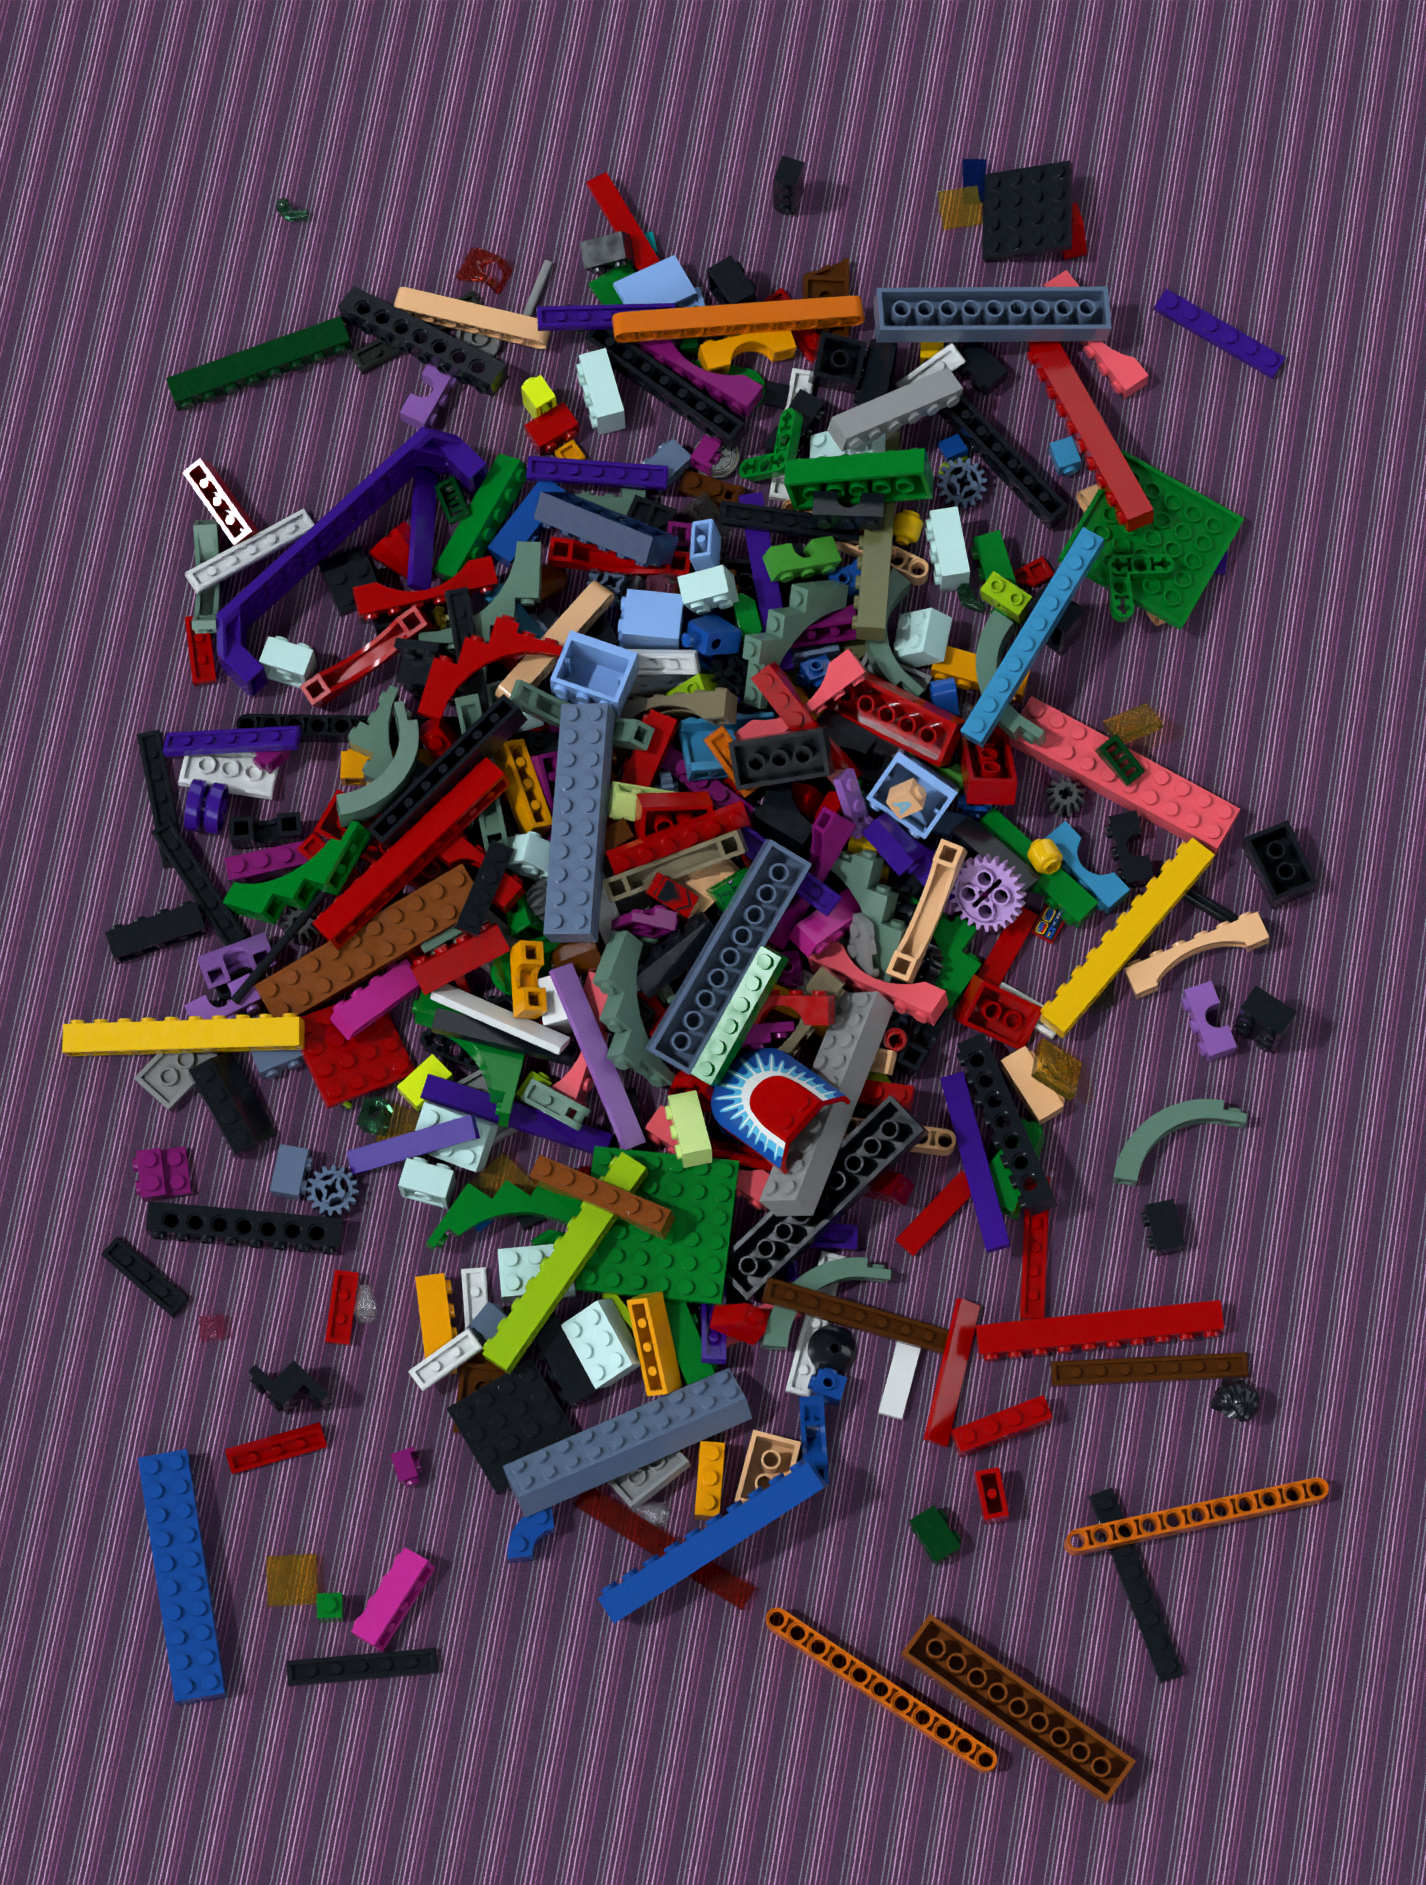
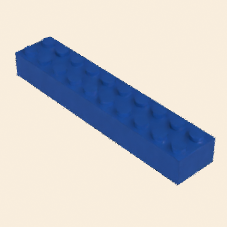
[138,1449,228,1706]
[598,1459,827,1624]

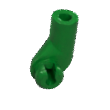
[530,1229,565,1246]

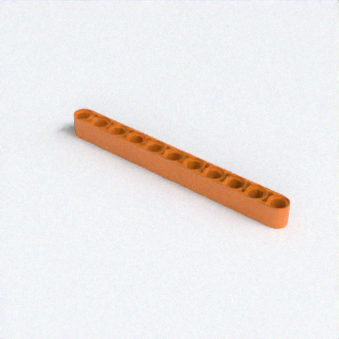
[612,296,865,343]
[1064,1477,1329,1556]
[766,1607,997,1774]

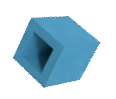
[1049,436,1081,476]

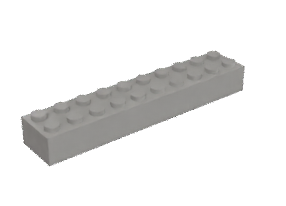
[759,991,894,1216]

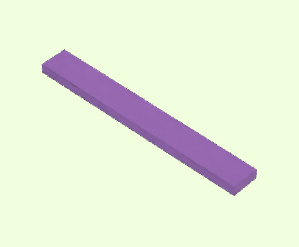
[549,963,646,1150]

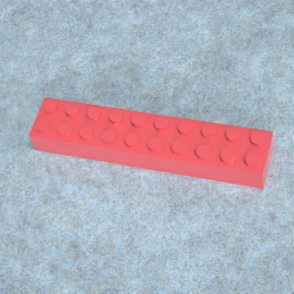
[1009,696,1240,856]

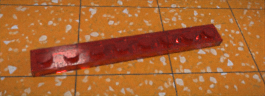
[574,1488,755,1611]

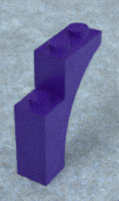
[862,812,936,887]

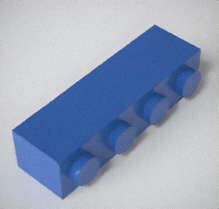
[488,481,566,569]

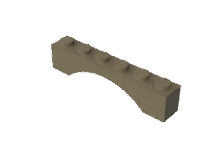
[620,687,738,726]
[602,829,749,903]
[777,965,846,1058]

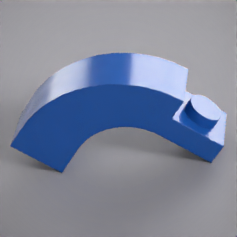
[799,1395,829,1485]

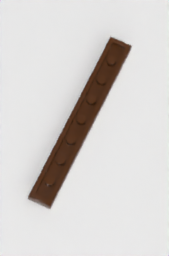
[761,1277,949,1355]
[1050,1352,1249,1387]

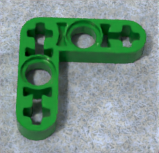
[739,408,803,482]
[1105,554,1175,622]

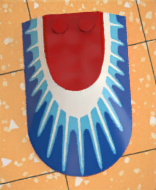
[711,1048,851,1175]

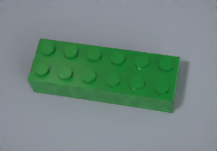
[784,448,934,510]

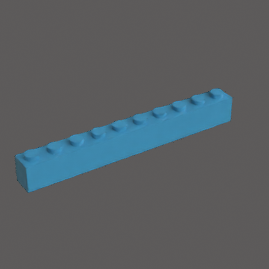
[960,527,1105,748]

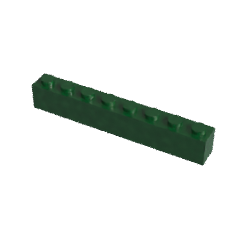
[166,316,352,411]

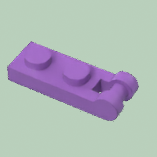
[833,768,874,839]

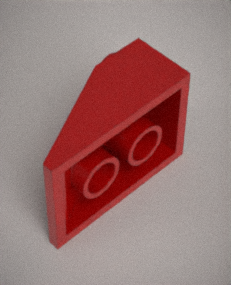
[953,974,1042,1050]

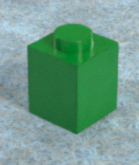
[317,1593,344,1623]

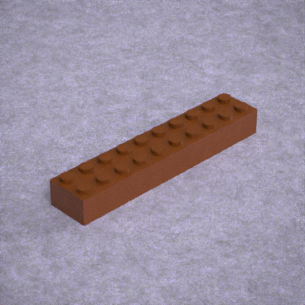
[254,864,474,1017]
[900,1613,1136,1806]

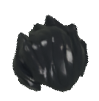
[1210,1377,1260,1422]

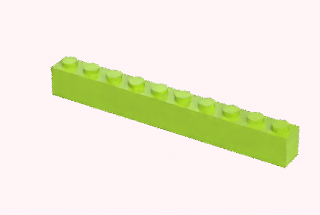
[482,1152,649,1374]

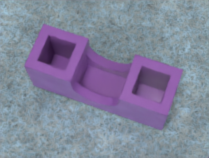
[400,363,458,429]
[197,932,276,989]
[184,973,264,1020]
[1180,981,1237,1062]

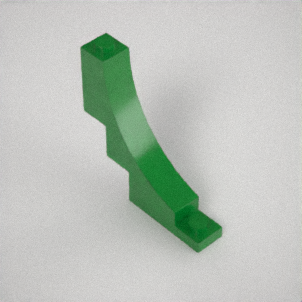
[223,821,371,925]
[411,991,524,1127]
[425,1180,582,1251]

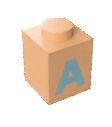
[886,777,927,819]

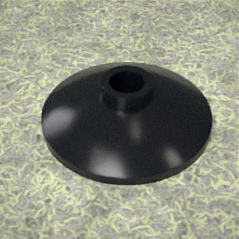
[808,1325,855,1373]

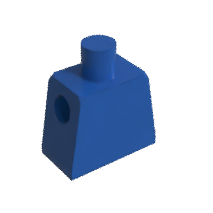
[681,613,742,656]

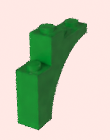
[908,897,981,1014]

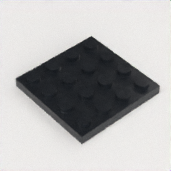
[982,160,1073,263]
[446,1358,576,1494]

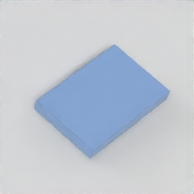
[613,255,697,305]

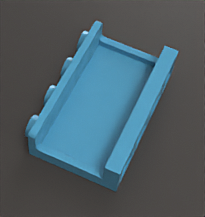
[678,711,775,782]

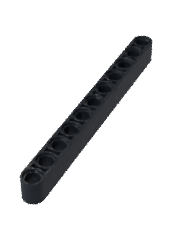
[236,713,462,744]

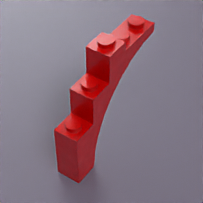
[417,615,563,721]

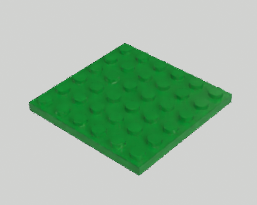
[1057,450,1245,630]
[575,1146,740,1306]

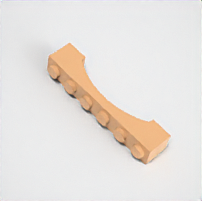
[886,839,967,984]
[1124,911,1269,999]

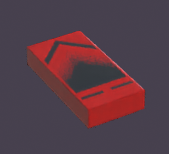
[645,872,699,918]

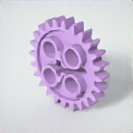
[950,854,1027,932]

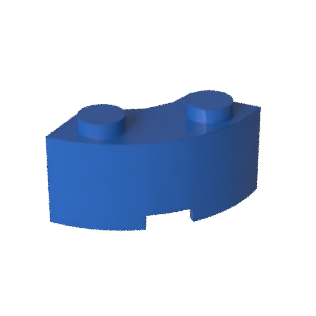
[507,1506,555,1564]

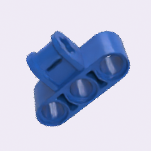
[930,677,960,717]

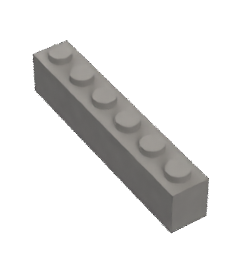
[827,367,963,452]

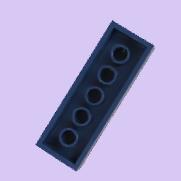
[533,492,679,567]

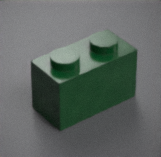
[908,1505,962,1566]

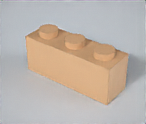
[1000,1046,1065,1125]

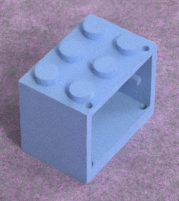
[618,589,685,650]
[550,630,639,718]
[866,748,961,840]

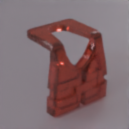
[456,247,512,294]

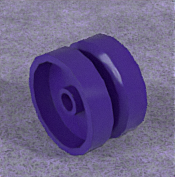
[184,779,229,835]

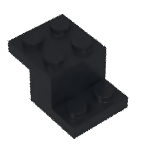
[318,546,378,617]
[394,638,459,701]
[249,1361,333,1415]

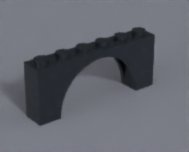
[751,709,878,854]

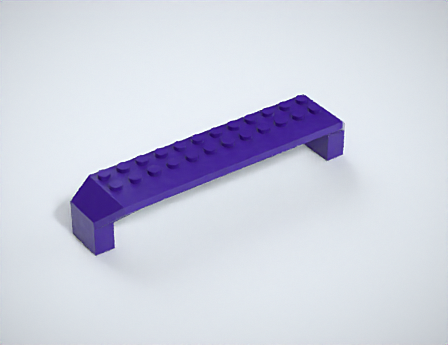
[216,426,488,698]

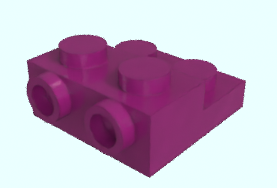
[611,905,679,939]
[740,1021,794,1052]
[132,1146,192,1202]

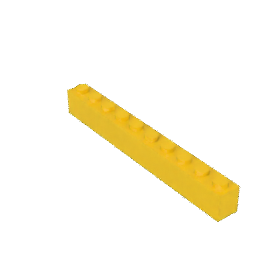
[1040,837,1215,1039]
[62,1013,305,1057]

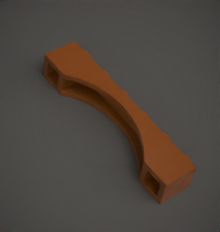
[529,1155,675,1240]

